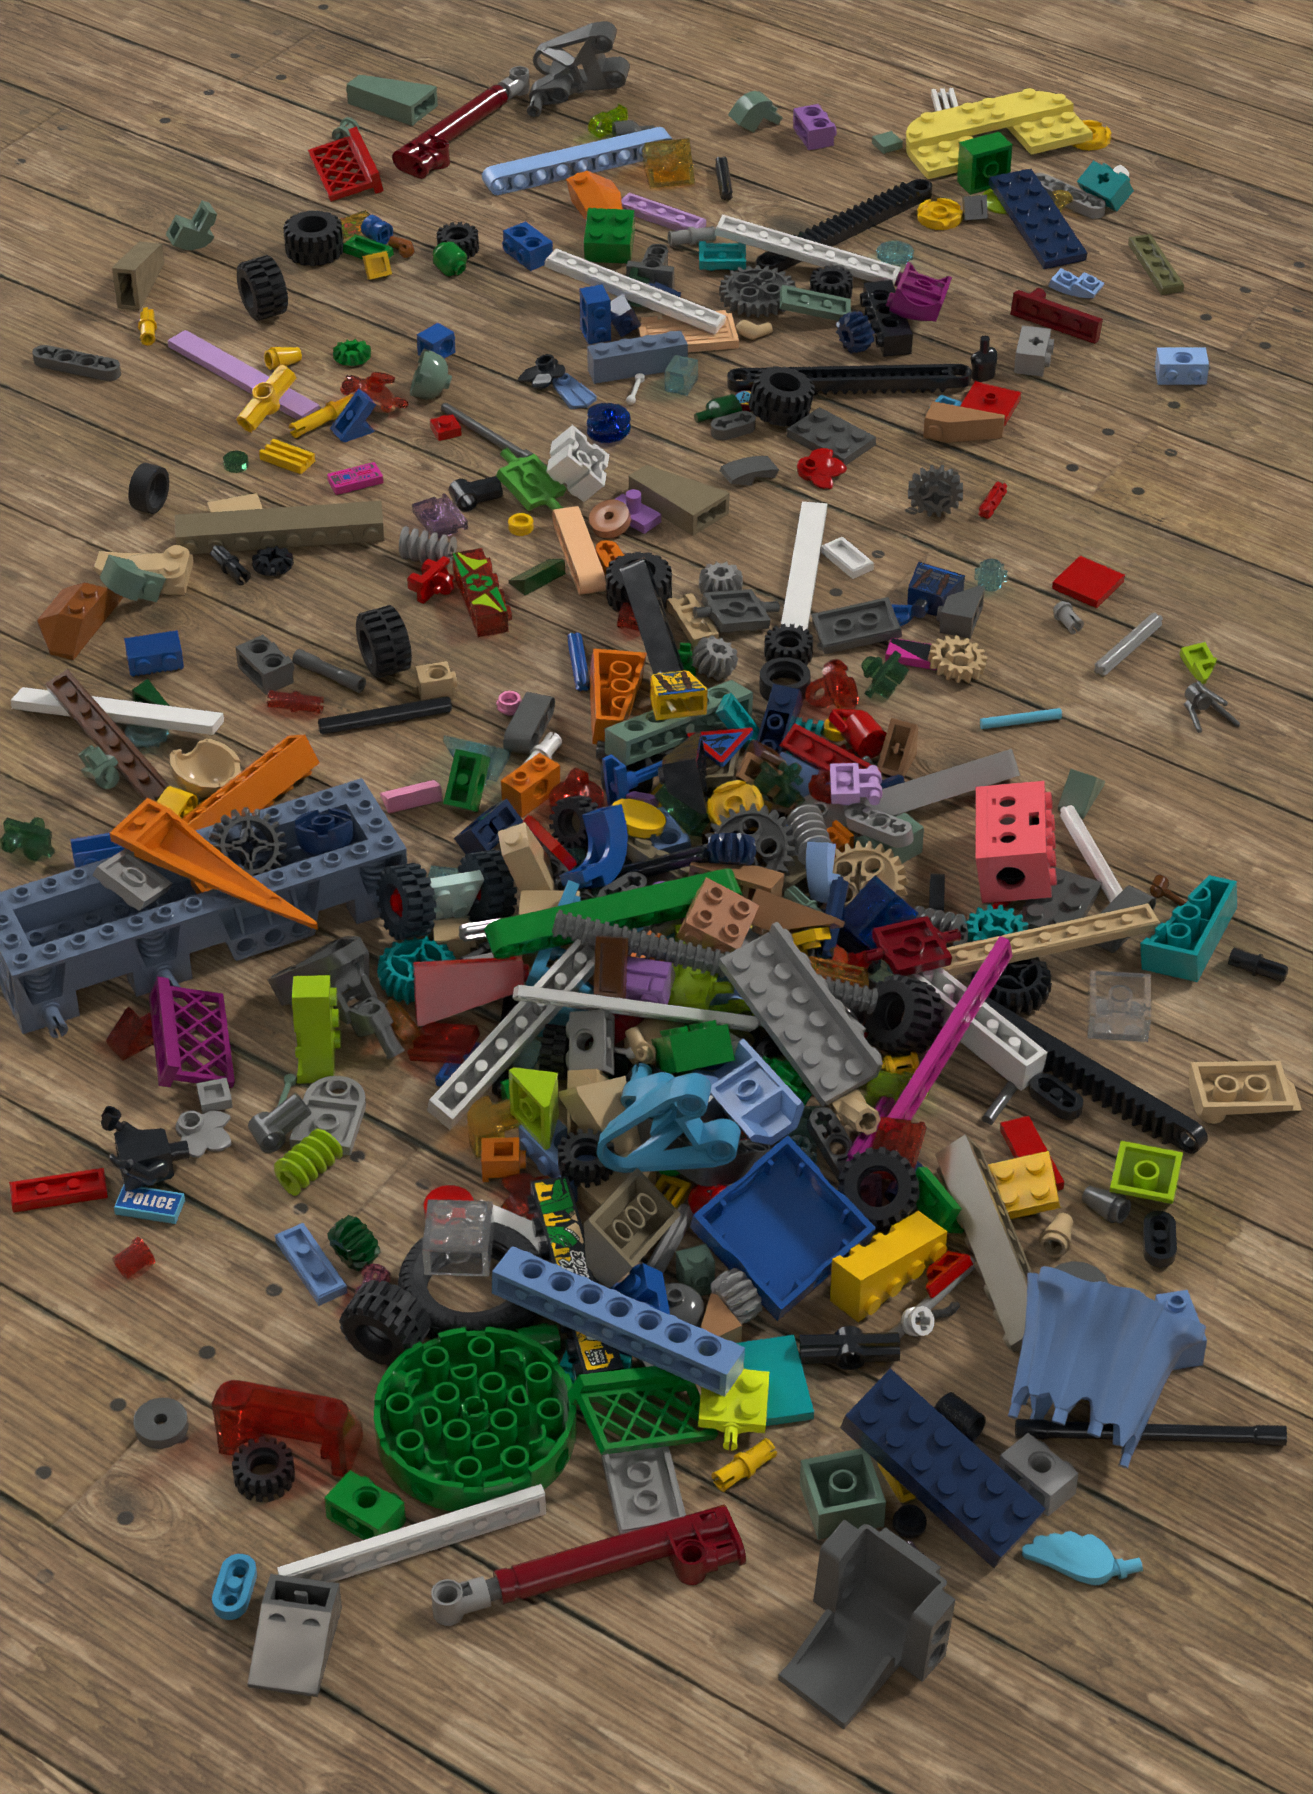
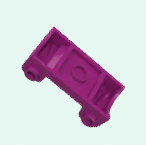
[886,262,952,322]

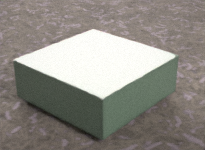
[872,131,903,154]

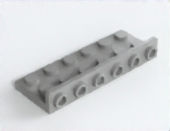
[718,922,883,1107]

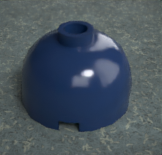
[294,808,353,857]

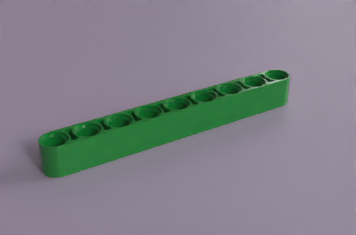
[484,868,743,959]

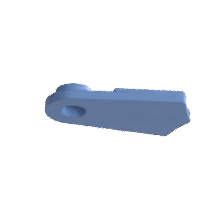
[552,373,597,409]

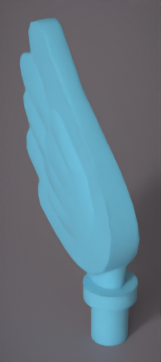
[1022,1531,1143,1585]

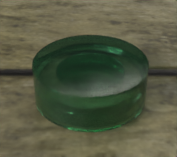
[223,450,249,473]

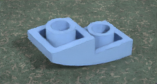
[1048,268,1104,298]
[806,842,840,903]

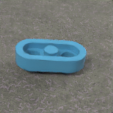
[212,1554,257,1620]

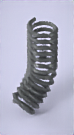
[931,1301,960,1319]

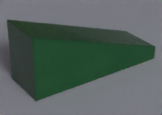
[132,679,170,706]

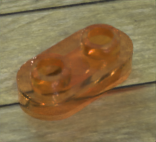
[385,998,422,1042]

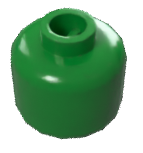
[433,242,467,276]

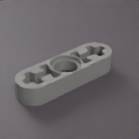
[844,804,914,848]

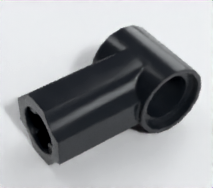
[448,476,503,512]

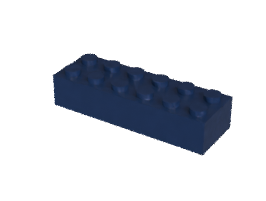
[840,1368,1046,1568]

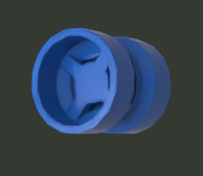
[361,215,393,244]

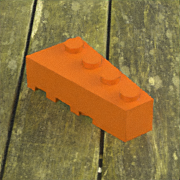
[589,649,647,744]

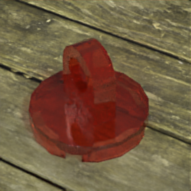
[806,659,859,709]
[549,767,604,814]

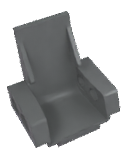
[778,1520,956,1729]

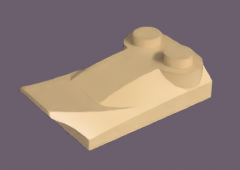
[94,545,194,595]
[1189,1061,1302,1124]

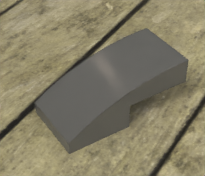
[719,456,779,485]

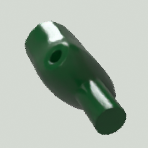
[694,394,742,423]

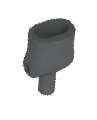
[612,120,654,137]

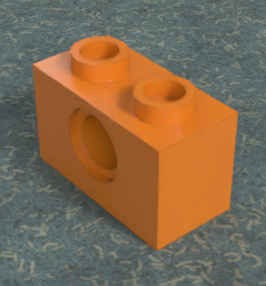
[501,753,561,818]

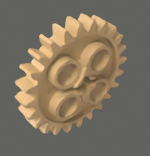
[821,841,908,930]

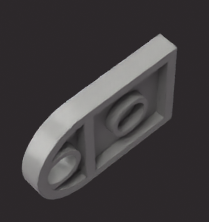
[289,1076,366,1155]

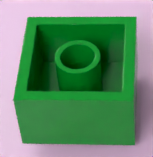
[957,132,1013,195]
[583,208,635,264]
[651,1020,735,1074]

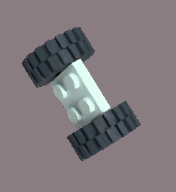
[376,849,517,940]

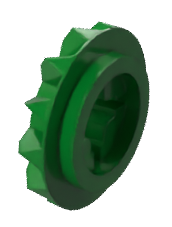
[333,339,371,366]

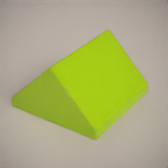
[509,1067,559,1150]
[1109,1141,1183,1204]

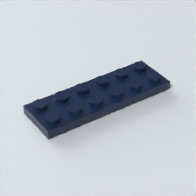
[989,169,1088,269]

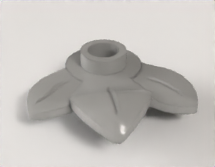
[176,1110,231,1158]

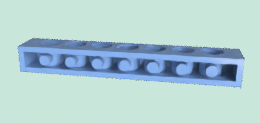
[492,1246,745,1397]

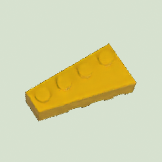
[830,1211,947,1323]

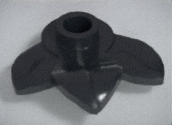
[518,354,566,390]

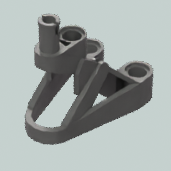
[527,21,630,117]
[267,936,404,1059]

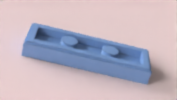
[275,1223,347,1306]

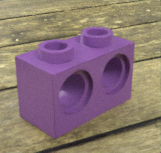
[793,104,837,150]

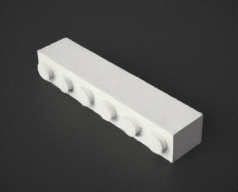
[893,968,1047,1091]

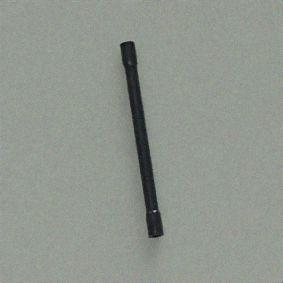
[1015,1419,1287,1446]

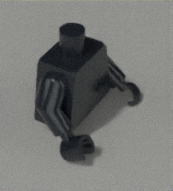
[101,1106,190,1191]

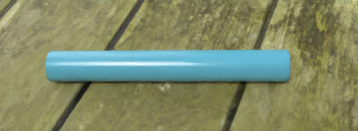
[980,708,1062,729]

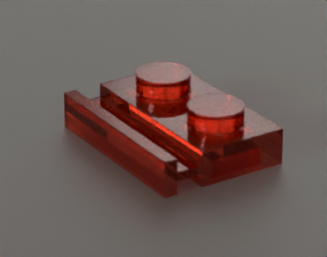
[407,1023,480,1064]
[867,1116,927,1180]

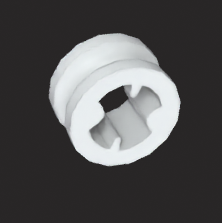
[901,1306,934,1336]

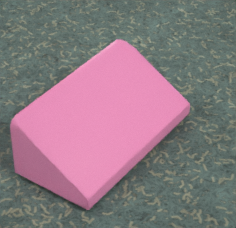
[380,780,442,814]

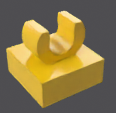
[362,251,392,280]

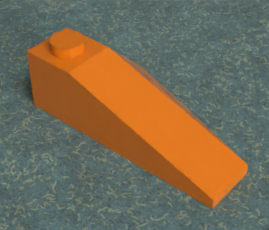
[566,171,623,220]

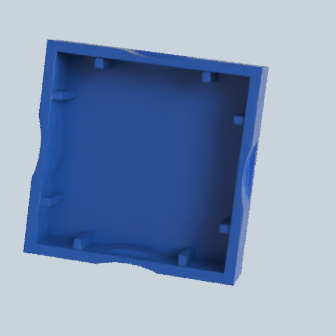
[690,1135,876,1321]

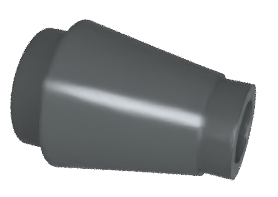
[1082,1186,1131,1223]

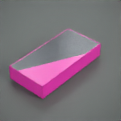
[885,638,937,670]

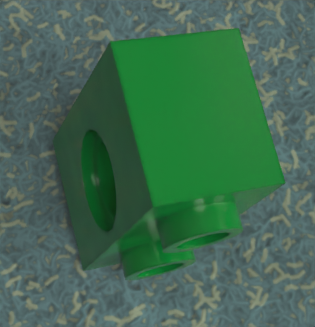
[443,749,491,812]
[324,1470,406,1540]

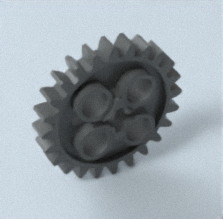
[719,265,796,318]
[703,803,798,876]

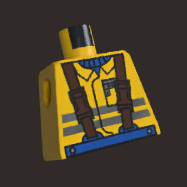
[650,670,708,721]

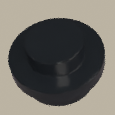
[892,1504,927,1538]

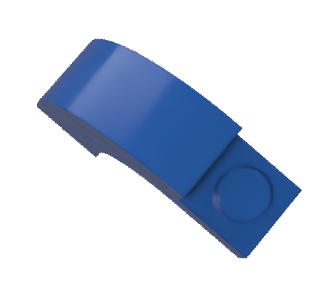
[560,804,628,889]

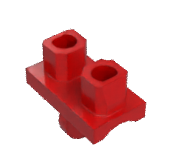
[407,556,454,604]

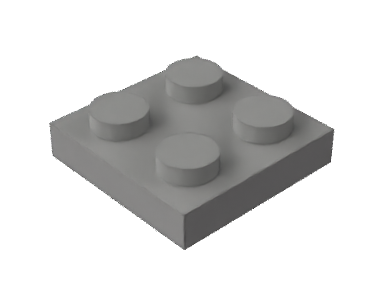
[92,848,172,911]

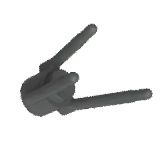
[1184,681,1240,733]

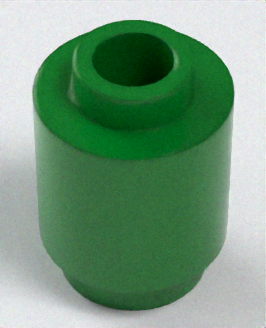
[516,1323,561,1354]

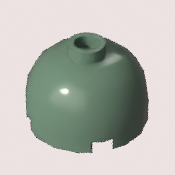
[410,349,452,400]

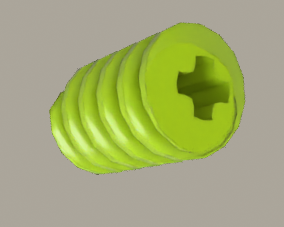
[274,1129,343,1196]

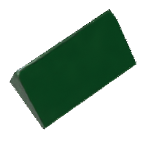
[509,559,566,595]

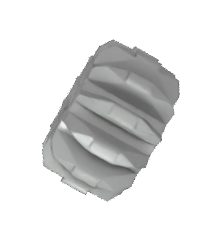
[699,561,743,594]
[691,635,739,681]
[711,1268,762,1324]

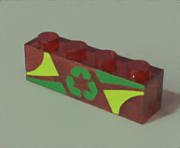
[452,548,512,637]

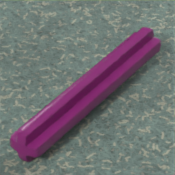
[847,1095,895,1161]

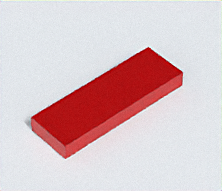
[999,1116,1064,1191]
[9,1168,108,1213]

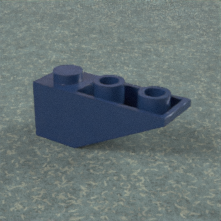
[757,684,803,755]

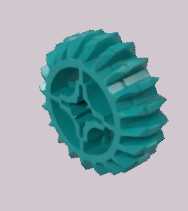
[377,936,455,1005]

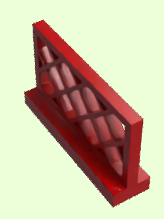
[308,126,384,202]

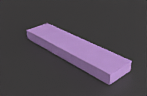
[621,193,706,231]

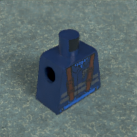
[907,562,965,618]

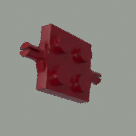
[863,916,961,976]

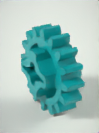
[966,904,1029,942]

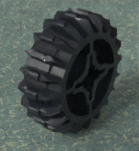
[971,957,1052,1015]

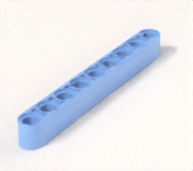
[482,127,676,195]

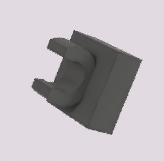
[962,195,988,220]

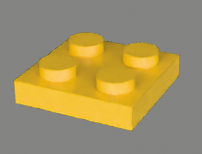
[988,1151,1061,1219]

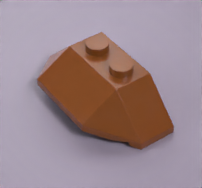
[37,582,124,660]

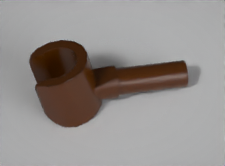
[1150,875,1186,906]

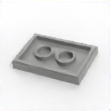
[601,1446,686,1535]

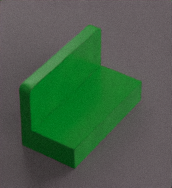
[915,1167,964,1234]

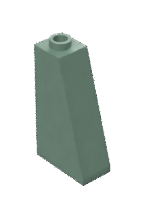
[346,75,438,126]

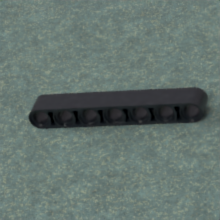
[620,557,685,674]

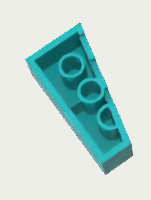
[1140,875,1237,982]

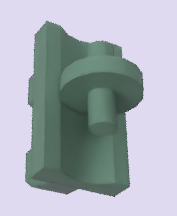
[78,745,119,789]

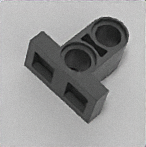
[626,244,674,289]

